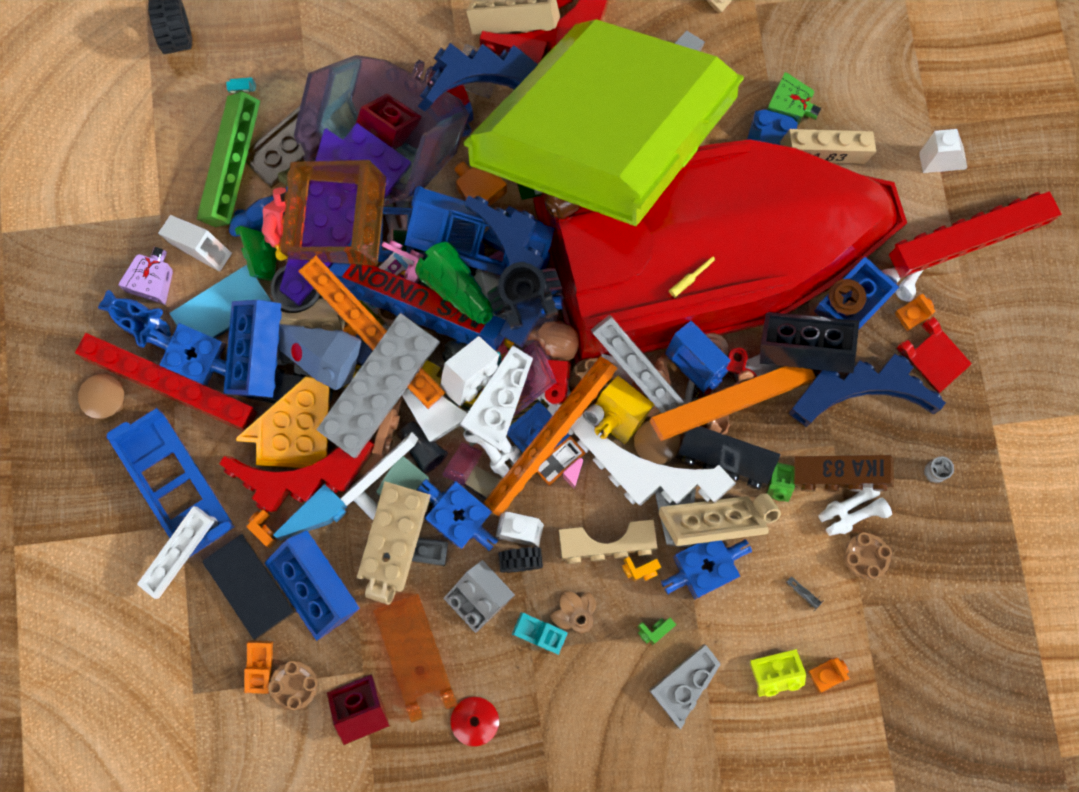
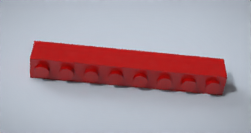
[889,191,1062,278]
[75,333,257,431]

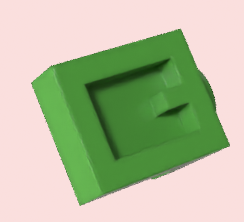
[767,463,795,502]
[637,618,676,645]

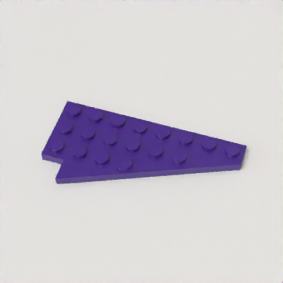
[280,123,412,306]

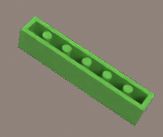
[197,91,260,227]

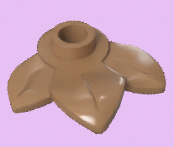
[550,591,596,633]

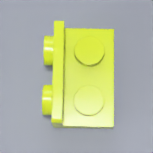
[750,649,806,697]

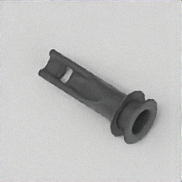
[786,576,824,611]

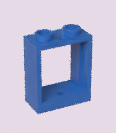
[665,321,731,393]

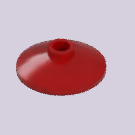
[451,697,499,746]

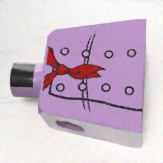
[119,247,173,305]

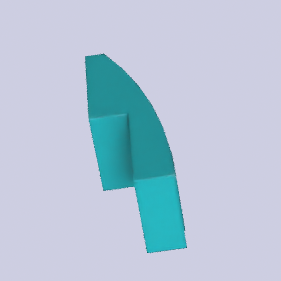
[226,77,256,94]
[512,612,568,655]

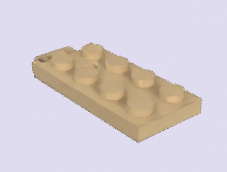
[357,481,431,605]
[659,494,781,546]

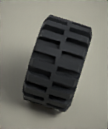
[148,0,192,55]

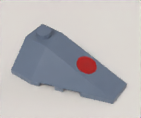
[277,324,361,390]

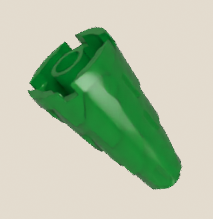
[415,242,493,324]

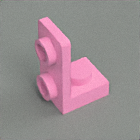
[381,240,424,284]

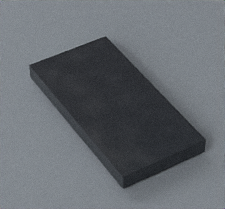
[202,534,295,640]

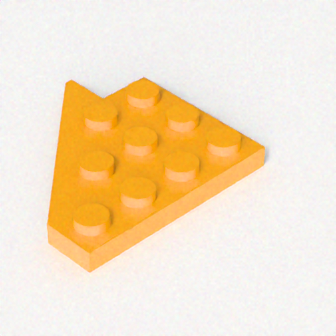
[236,375,330,468]

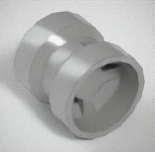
[924,456,954,483]

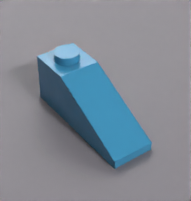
[273,484,347,541]

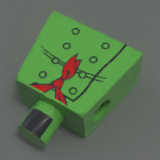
[767,72,821,125]

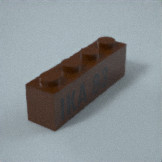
[794,455,894,492]

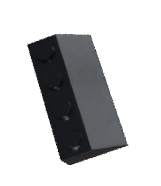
[760,312,859,374]
[676,426,781,490]

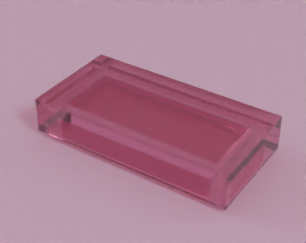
[443,442,483,485]

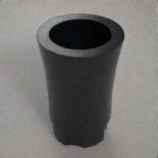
[398,421,448,474]

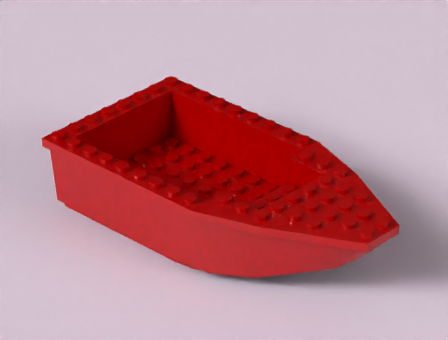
[533,139,907,364]

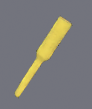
[669,257,715,297]

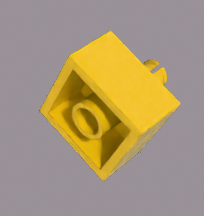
[594,376,654,444]

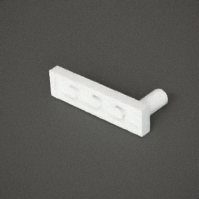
[341,432,418,520]
[137,507,218,599]

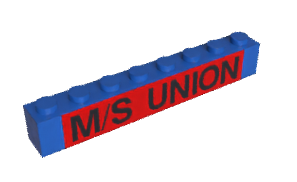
[329,253,506,351]

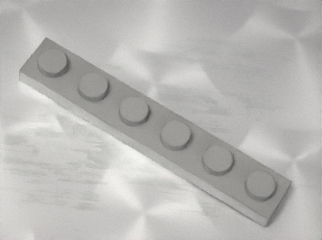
[591,315,686,413]

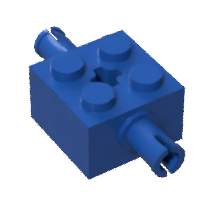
[146,323,226,386]
[417,479,498,551]
[661,539,752,600]

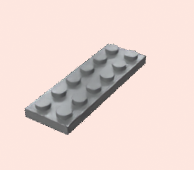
[316,313,440,458]

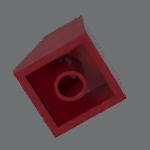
[356,93,422,150]
[327,674,390,745]

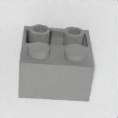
[444,560,515,633]

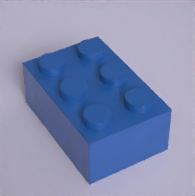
[814,257,899,329]

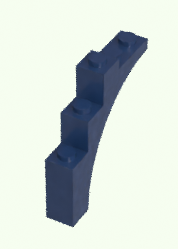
[418,43,538,112]
[464,195,544,348]
[788,354,946,428]

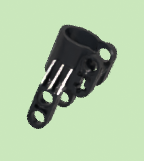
[487,262,563,331]

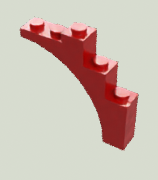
[480,0,609,64]
[219,439,375,513]

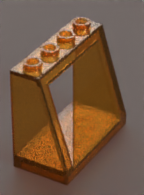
[279,160,386,265]

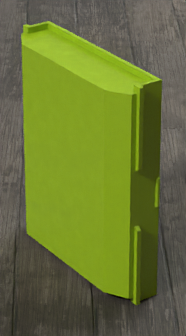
[464,19,744,226]

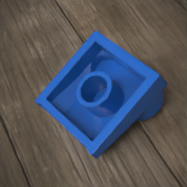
[747,110,797,145]

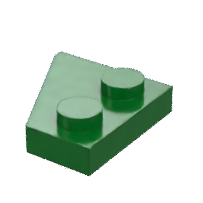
[235,226,277,281]

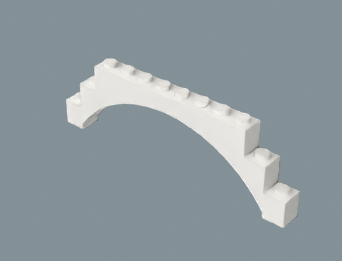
[524,294,735,506]

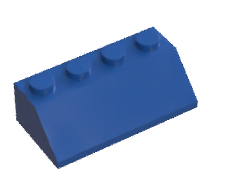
[223,300,282,397]
[265,530,360,641]

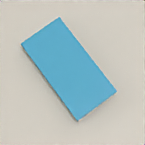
[169,265,272,352]

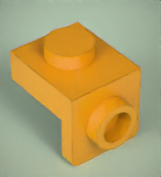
[622,556,661,582]

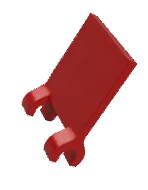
[896,317,972,394]

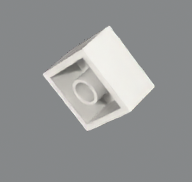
[440,336,499,406]

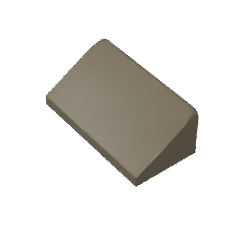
[447,455,500,499]

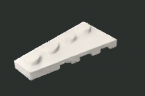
[460,346,533,451]

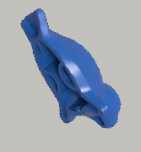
[229,185,302,237]
[98,290,171,348]

